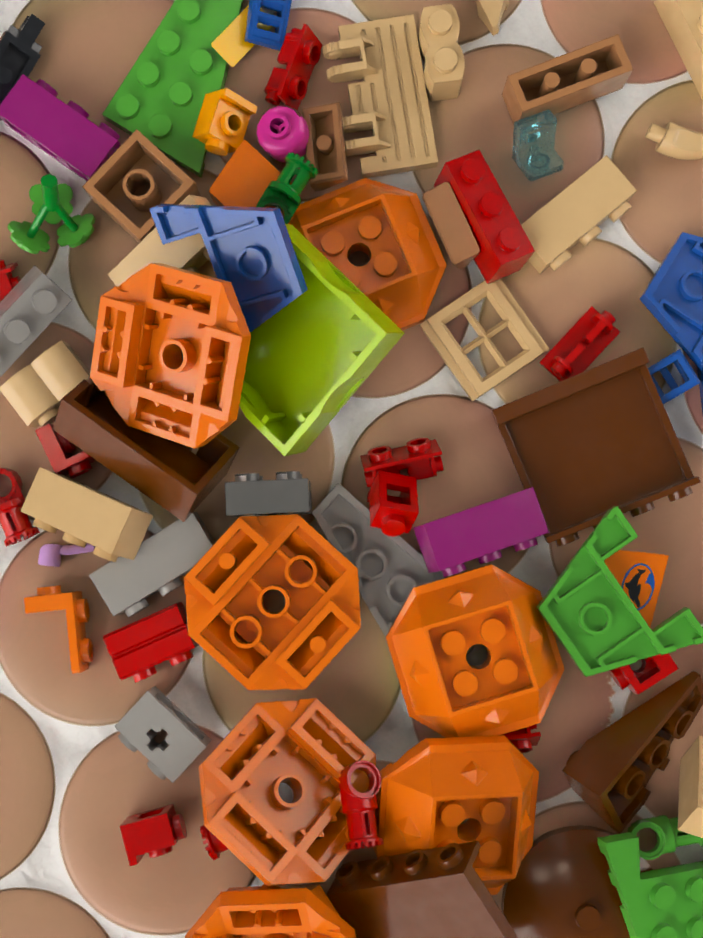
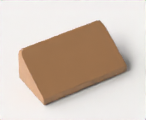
[302,102,348,192]
[422,182,480,270]

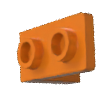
[24,585,94,674]

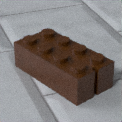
[53,375,240,522]

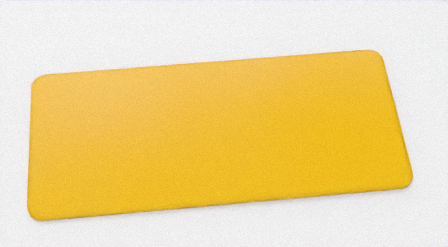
[211,5,272,67]

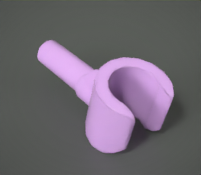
[38,543,95,567]

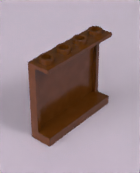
[492,347,701,547]
[326,841,518,938]

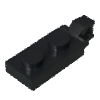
[0,13,45,121]

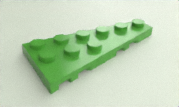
[102,0,244,178]

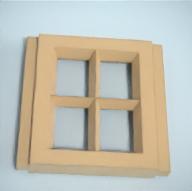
[420,279,549,402]

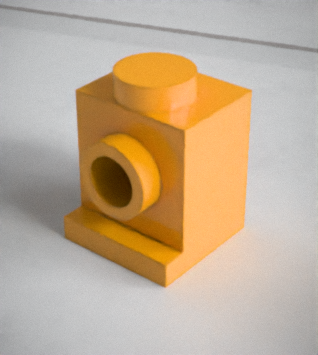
[192,88,258,156]

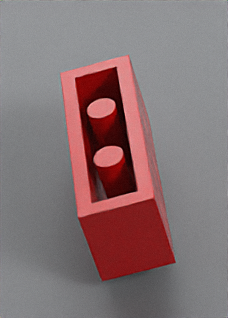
[434,150,535,284]

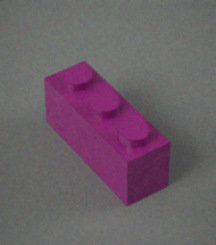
[0,74,121,182]
[413,487,549,577]

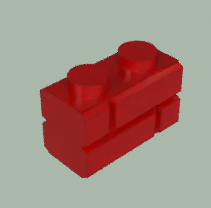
[103,602,199,683]

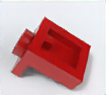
[35,423,97,478]

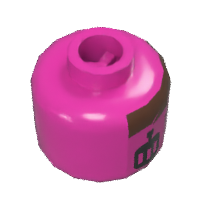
[256,105,309,163]

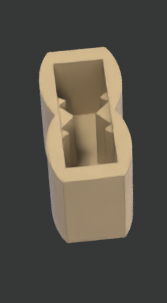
[418,4,465,101]
[0,340,90,428]

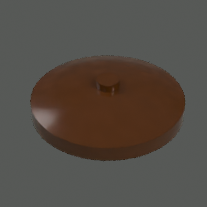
[501,825,653,938]

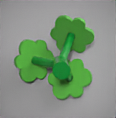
[8,174,96,254]

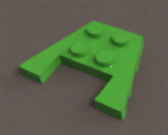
[536,506,703,677]
[597,832,703,938]

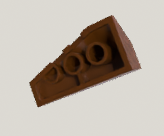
[562,671,703,834]

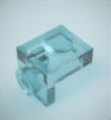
[512,109,564,181]

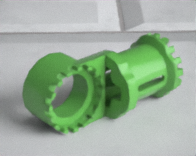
[627,815,703,860]

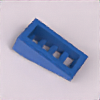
[245,0,292,51]
[648,349,701,404]

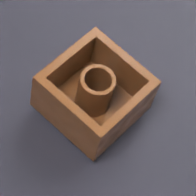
[82,129,201,243]

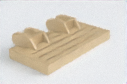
[323,14,438,179]

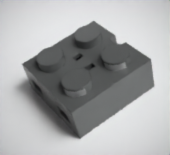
[225,471,312,517]

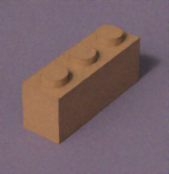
[502,34,633,129]

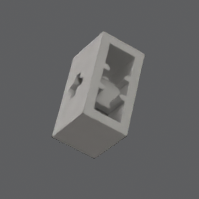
[114,686,211,783]

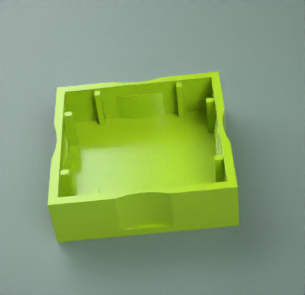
[239,224,405,457]

